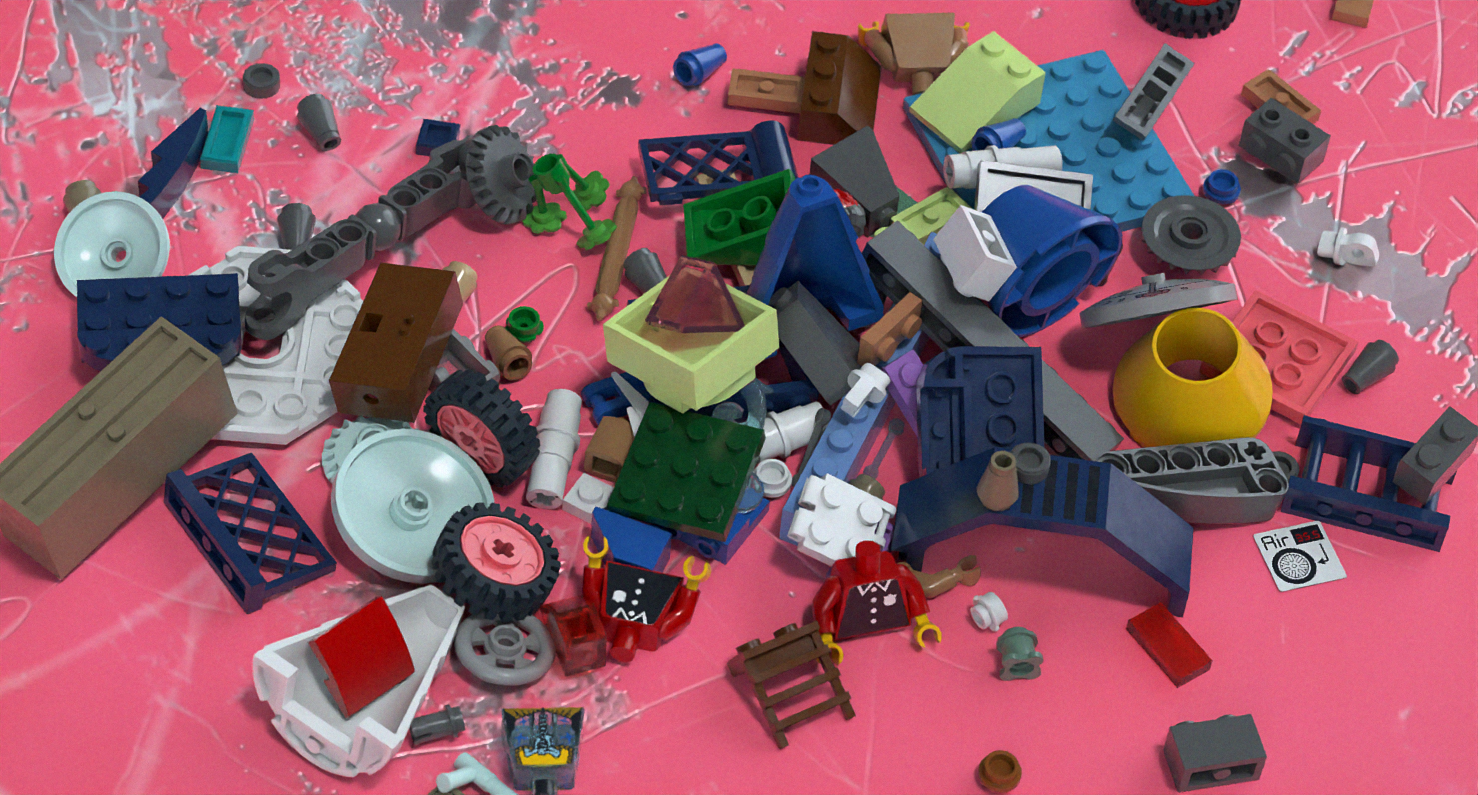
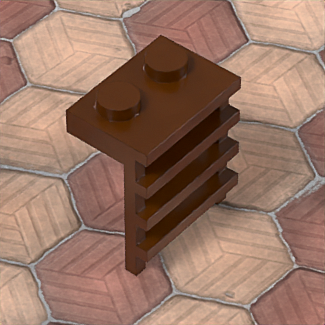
[727,621,856,749]

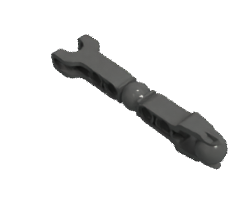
[245,134,476,340]

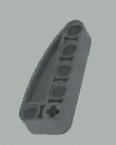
[1095,437,1289,524]

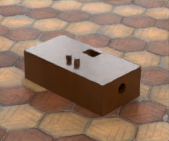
[329,262,463,423]

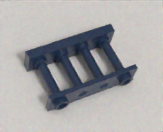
[1280,415,1457,552]

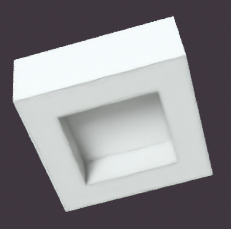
[562,473,614,524]

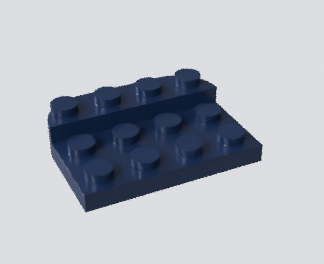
[77,273,242,372]
[916,346,1044,478]

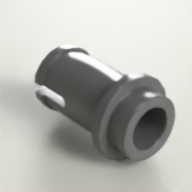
[409,704,465,746]

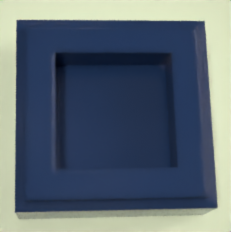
[416,119,461,156]

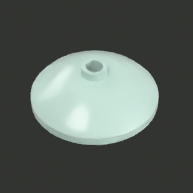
[54,191,170,297]

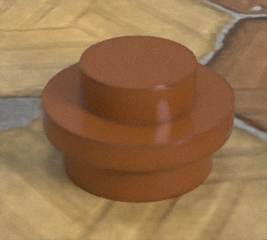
[978,750,1022,793]

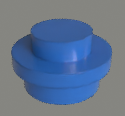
[1203,169,1241,204]

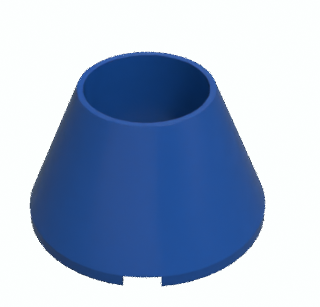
[982,185,1122,337]

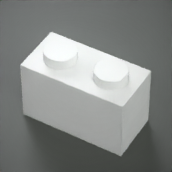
[933,205,1017,301]

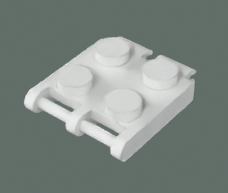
[787,474,896,567]

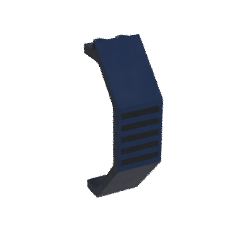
[891,447,1194,617]

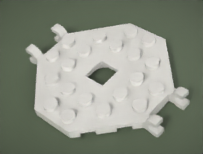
[189,246,363,445]

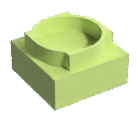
[603,263,779,413]

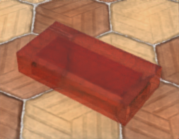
[1126,602,1213,688]

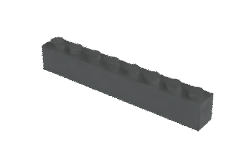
[862,220,1124,461]

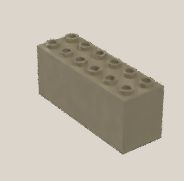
[0,316,238,580]

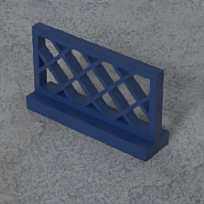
[163,452,337,614]

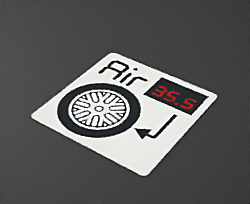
[1253,521,1347,592]

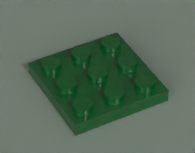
[607,402,766,542]

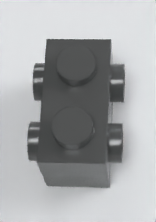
[1238,98,1331,184]

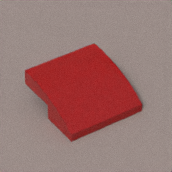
[308,596,415,718]

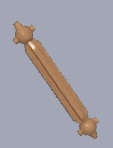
[587,176,647,321]

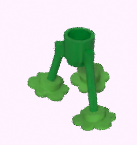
[522,153,617,250]

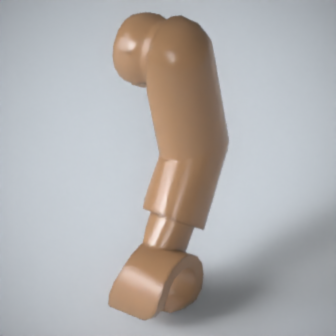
[897,555,981,598]

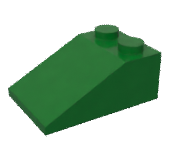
[683,168,796,265]

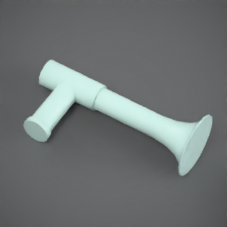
[436,752,518,795]

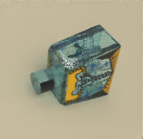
[501,707,584,795]

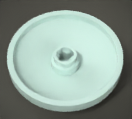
[331,429,495,583]

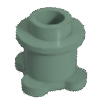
[996,627,1044,681]

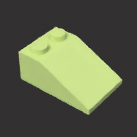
[909,31,1046,154]

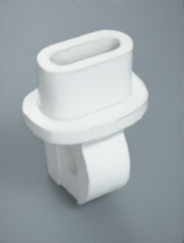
[1318,227,1379,266]
[840,363,891,417]

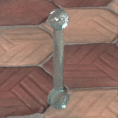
[863,418,905,479]

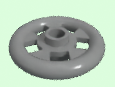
[455,610,556,686]

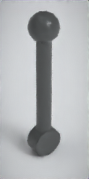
[792,408,831,487]

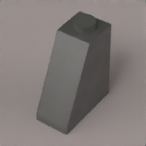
[809,125,899,238]
[768,281,861,405]

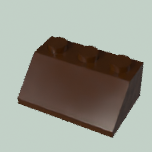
[797,31,882,145]

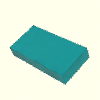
[200,105,254,173]

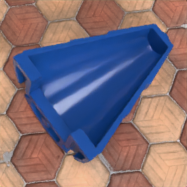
[746,175,884,359]

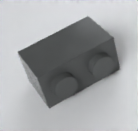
[1392,406,1478,505]
[1163,714,1267,793]

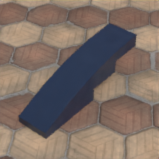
[138,107,208,219]

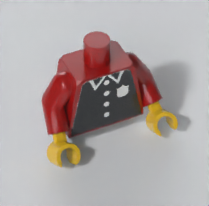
[581,536,711,662]
[812,540,942,665]

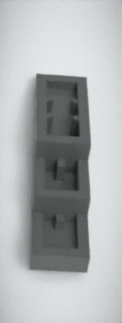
[1113,43,1195,141]

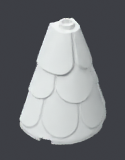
[253,585,465,777]

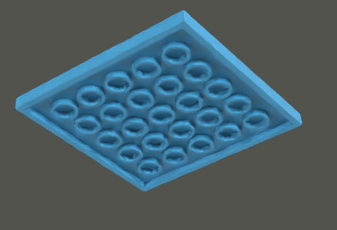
[903,49,1194,232]

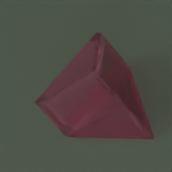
[645,255,745,333]

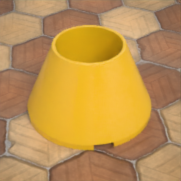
[1113,308,1273,448]

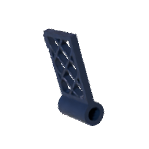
[638,120,799,206]

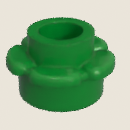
[505,306,544,343]

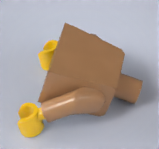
[858,12,970,95]

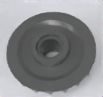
[466,125,537,225]
[1141,195,1241,275]

